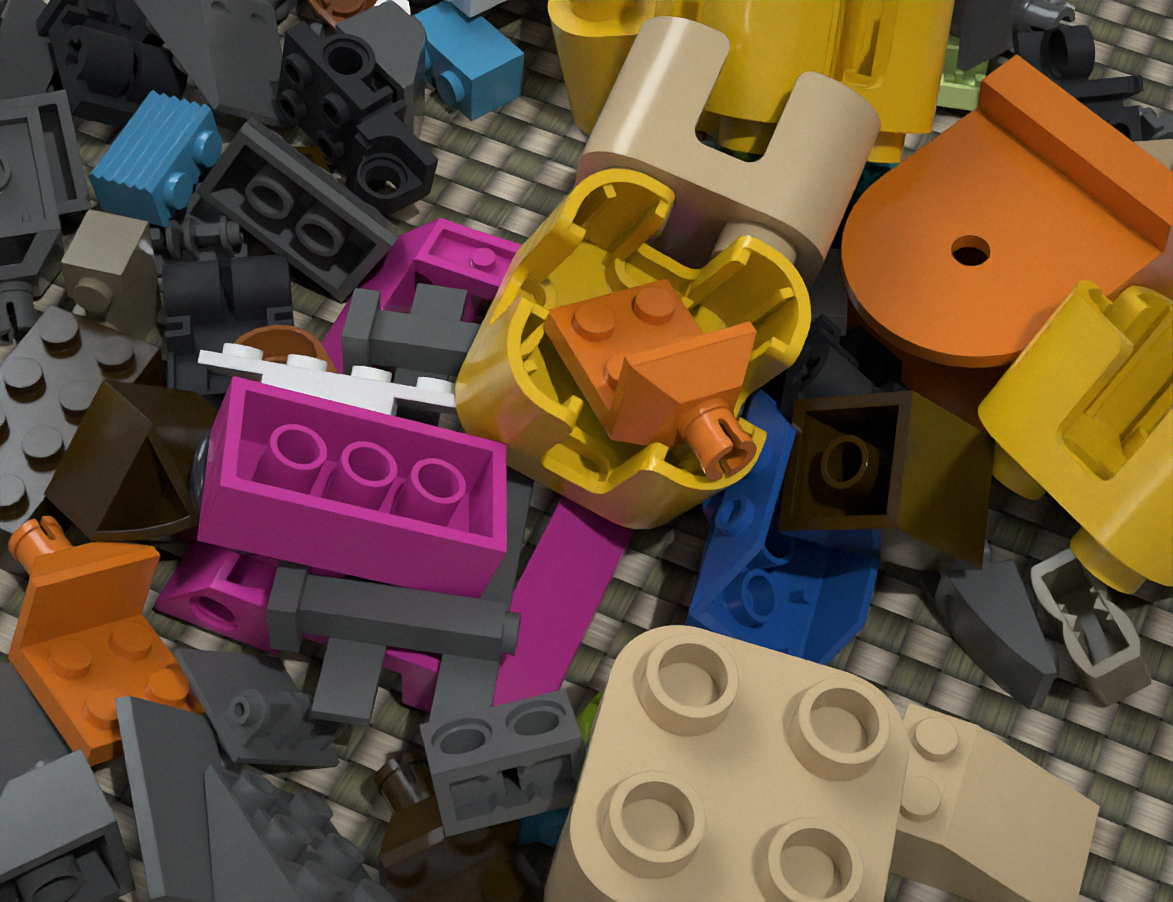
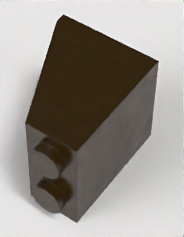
[778,390,995,571]

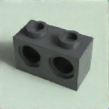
[420,689,586,837]

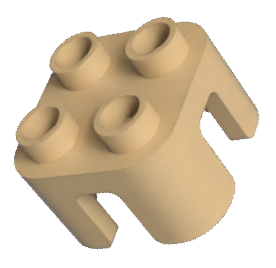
[575,16,881,292]
[544,625,909,902]

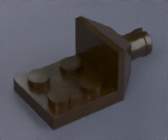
[373,751,544,902]

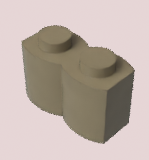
[1031,547,1151,706]

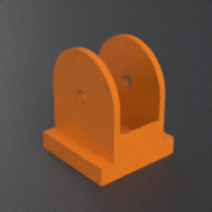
[840,55,1173,435]

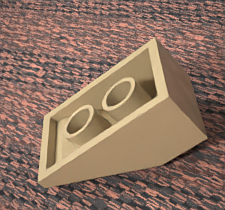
[889,702,1100,902]

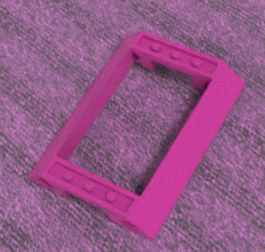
[155,218,636,713]

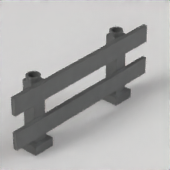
[266,283,535,727]

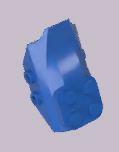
[685,388,881,666]

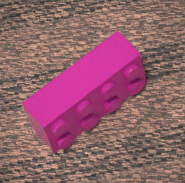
[197,376,507,599]

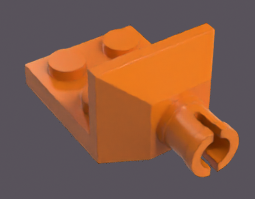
[544,278,757,480]
[8,516,208,767]

